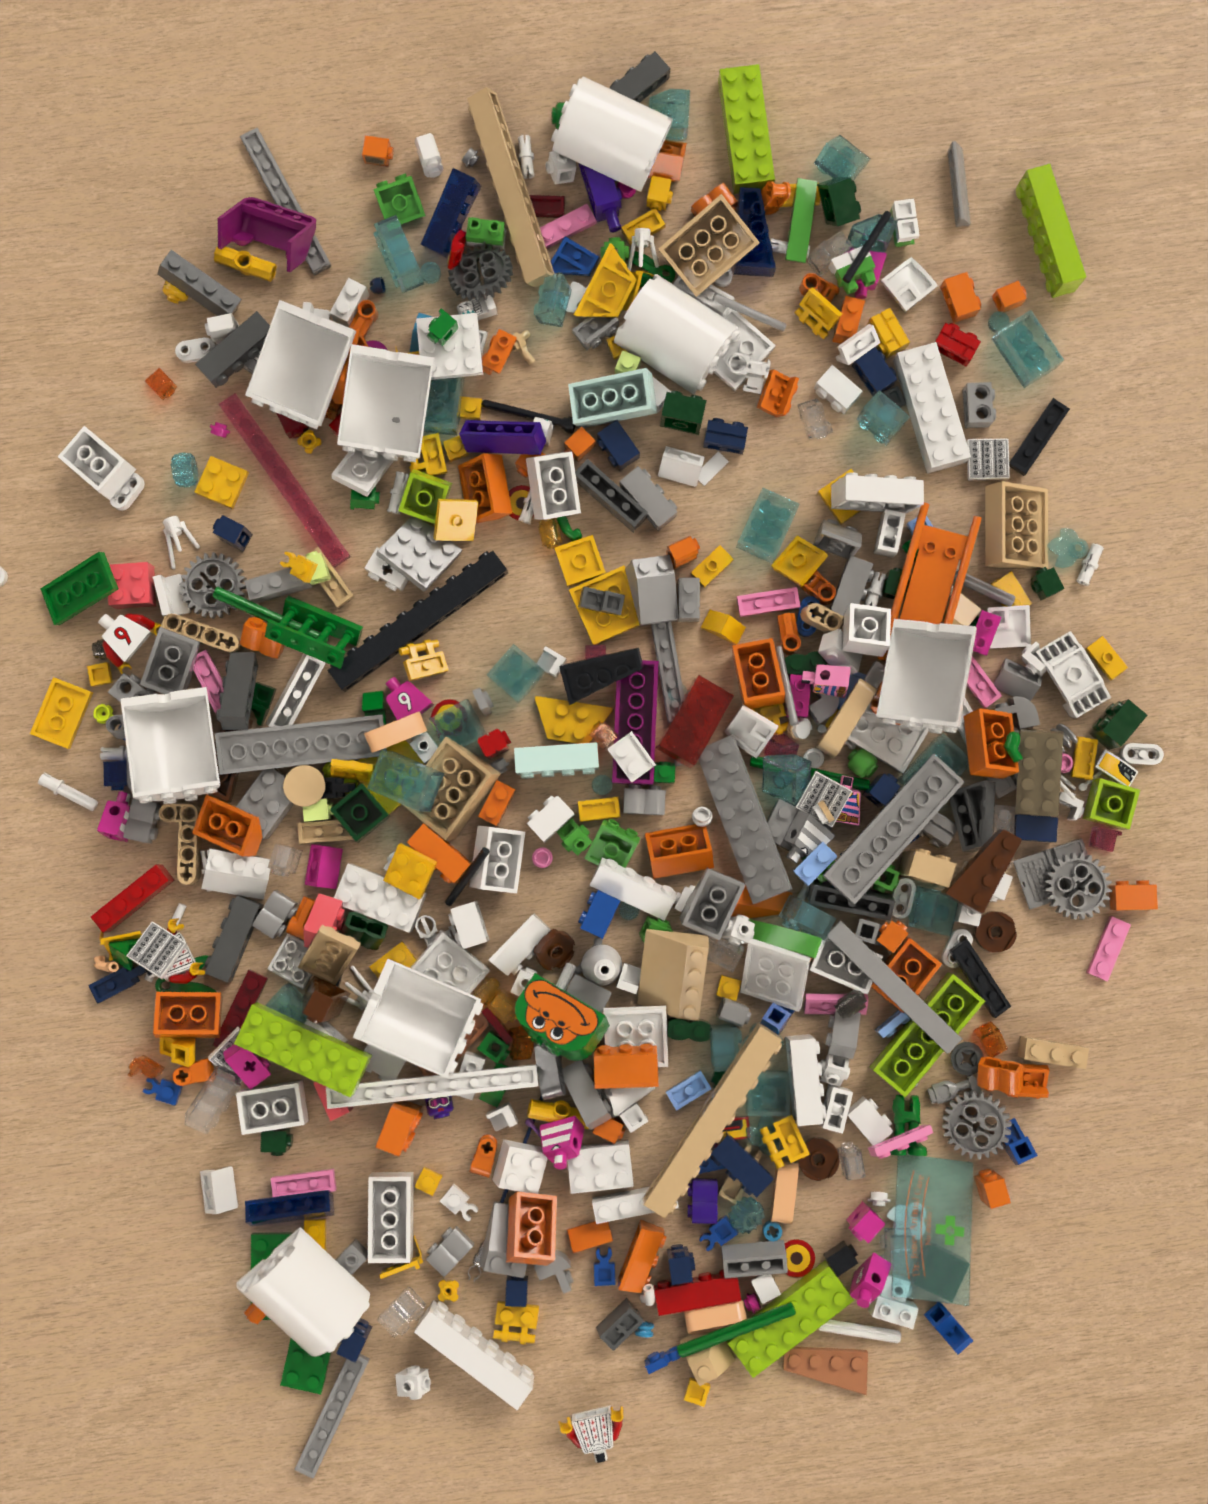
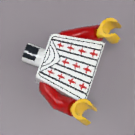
[145,918,205,984]
[558,1406,623,1463]

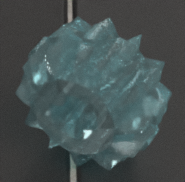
[170,452,199,488]
[728,1197,765,1234]

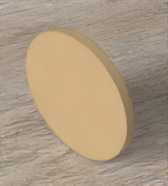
[283,765,325,807]

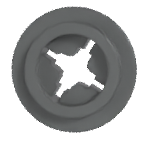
[950,1042,984,1075]

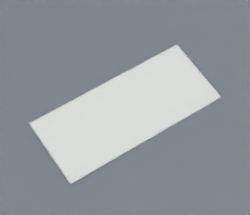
[698,451,729,486]

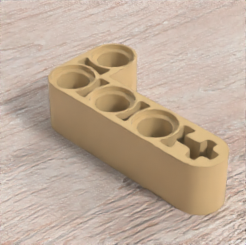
[800,603,844,633]
[160,613,243,654]
[815,678,878,758]
[159,804,202,885]

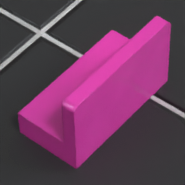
[305,844,343,889]

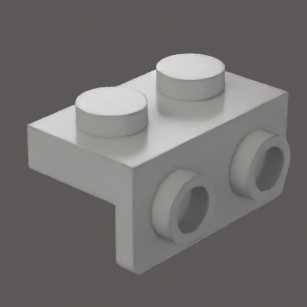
[572,317,619,350]

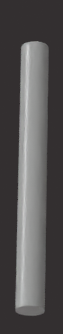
[712,293,786,331]
[775,646,799,726]

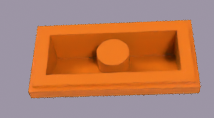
[567,1221,613,1253]

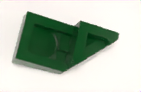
[251,682,277,726]

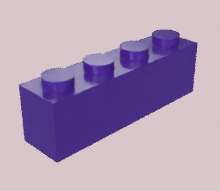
[459,420,546,455]

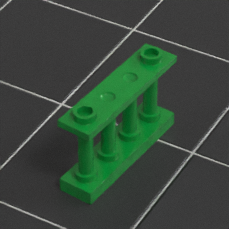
[265,595,363,669]

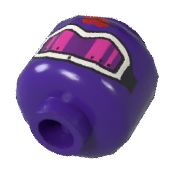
[425,1096,454,1120]

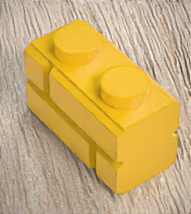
[867,308,910,359]

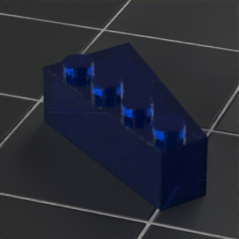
[421,168,482,258]
[734,187,776,277]

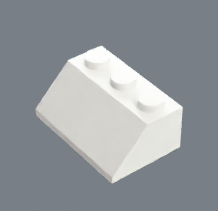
[201,848,272,900]
[489,913,551,976]

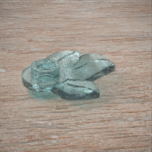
[1047,528,1089,568]
[746,1113,780,1155]

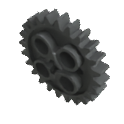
[448,244,513,302]

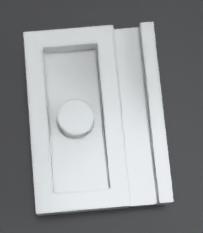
[607,731,656,783]

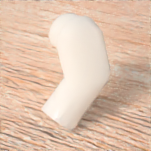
[640,1284,655,1306]

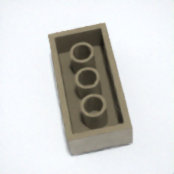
[1015,729,1064,817]

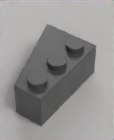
[950,780,996,853]

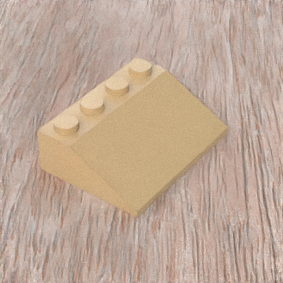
[658,194,760,297]
[985,481,1048,569]
[400,737,501,840]
[637,929,709,1021]

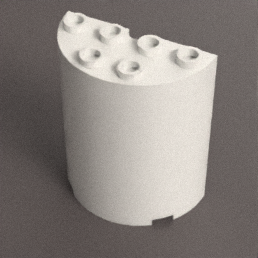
[551,76,673,192]
[614,274,740,395]
[245,300,356,429]
[337,344,434,462]
[876,619,977,734]
[120,687,220,804]
[353,959,484,1078]
[236,1227,370,1356]

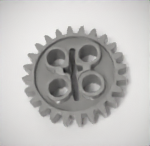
[179,552,247,619]
[1043,853,1112,920]
[942,1090,1012,1160]

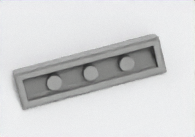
[948,141,971,227]

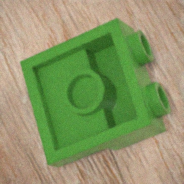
[373,174,426,229]
[584,819,640,868]

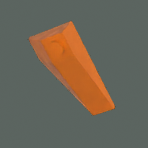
[731,885,792,919]

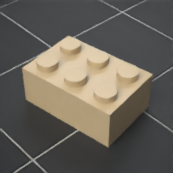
[898,848,956,888]

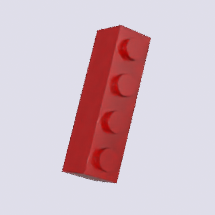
[90,864,175,933]
[653,1269,742,1316]

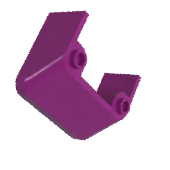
[218,197,316,273]

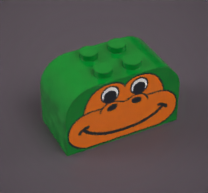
[515,973,610,1061]

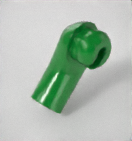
[557,516,582,541]
[1004,732,1023,763]

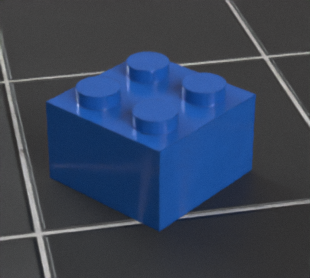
[578,890,620,939]

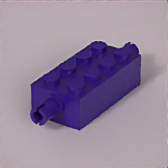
[578,163,622,233]

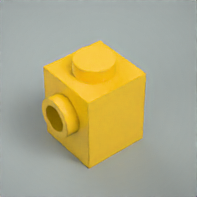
[647,176,673,211]

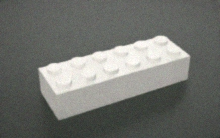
[893,342,971,474]
[414,1300,534,1410]

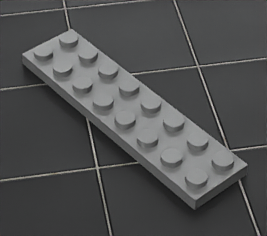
[215,715,387,775]
[695,735,792,904]
[822,754,964,904]

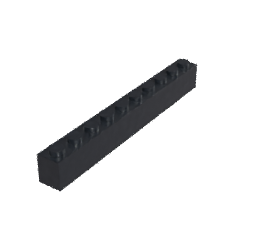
[327,550,508,692]

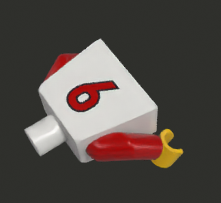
[98,613,161,674]

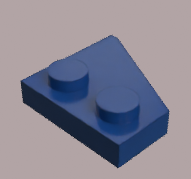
[551,236,600,276]

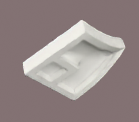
[880,257,938,313]
[987,605,1031,649]
[724,705,778,758]

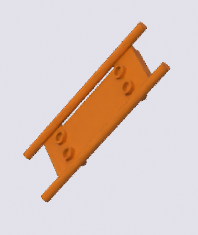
[878,502,982,661]

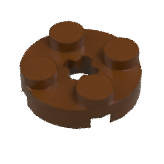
[973,911,1017,952]
[533,929,575,971]
[797,1137,840,1181]

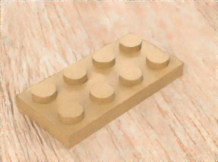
[298,925,361,985]

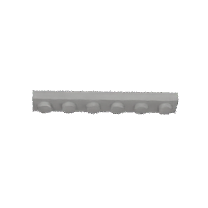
[294,1354,370,1479]

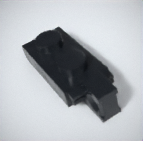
[322,777,356,798]

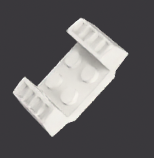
[1034,631,1111,718]

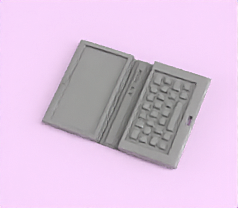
[1013,838,1095,910]

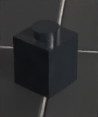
[823,1240,858,1277]

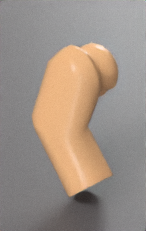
[93,955,119,972]

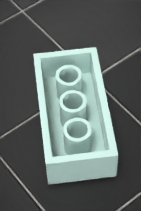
[568,368,657,428]
[514,742,599,779]

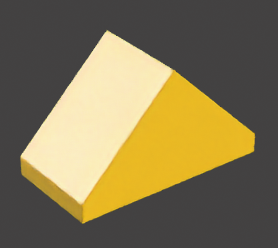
[701,610,746,645]

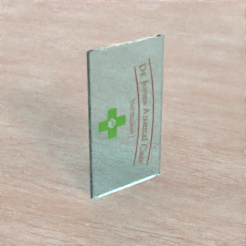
[891,1154,973,1306]

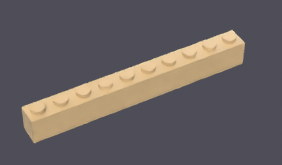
[467,87,556,288]
[642,1022,782,1218]

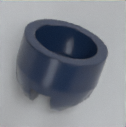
[370,277,386,294]

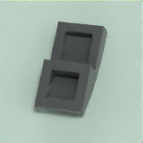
[578,586,625,615]

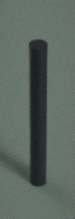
[842,211,892,283]
[445,847,490,906]

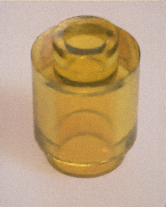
[538,518,562,549]
[473,977,501,1008]

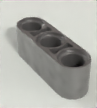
[534,1043,566,1100]

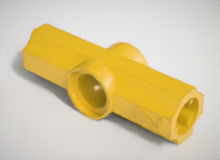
[213,246,277,282]
[527,1099,589,1129]

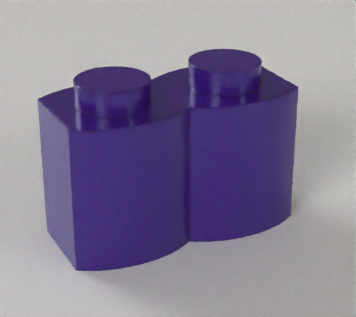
[687,1178,718,1224]

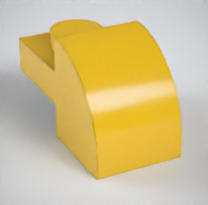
[159,1038,195,1067]

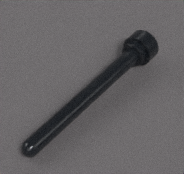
[482,400,576,434]

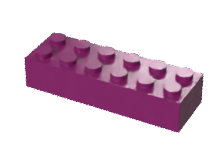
[612,660,659,785]

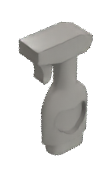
[927,1075,981,1105]

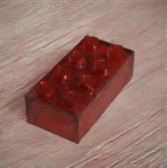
[655,675,734,768]

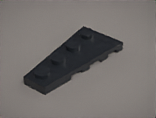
[559,647,644,705]

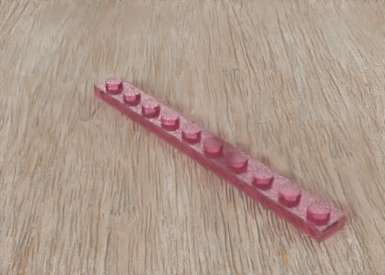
[219,393,351,568]

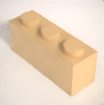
[1018,1036,1089,1069]

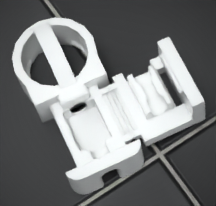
[728,352,771,394]
[415,915,457,947]

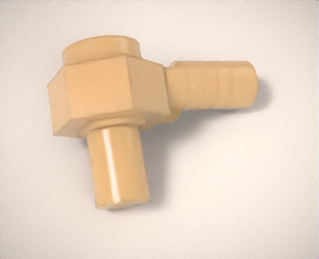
[512,330,535,365]

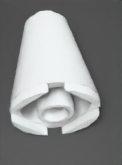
[581,944,622,986]
[600,1087,655,1118]

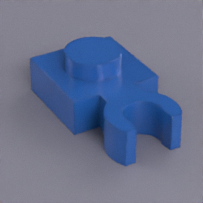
[142,1077,183,1106]
[699,1215,738,1251]
[594,1247,615,1286]
[645,1346,681,1374]

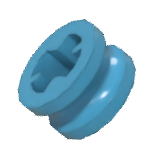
[763,1221,782,1242]
[635,1321,654,1338]

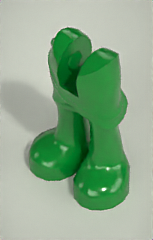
[890,1095,927,1156]

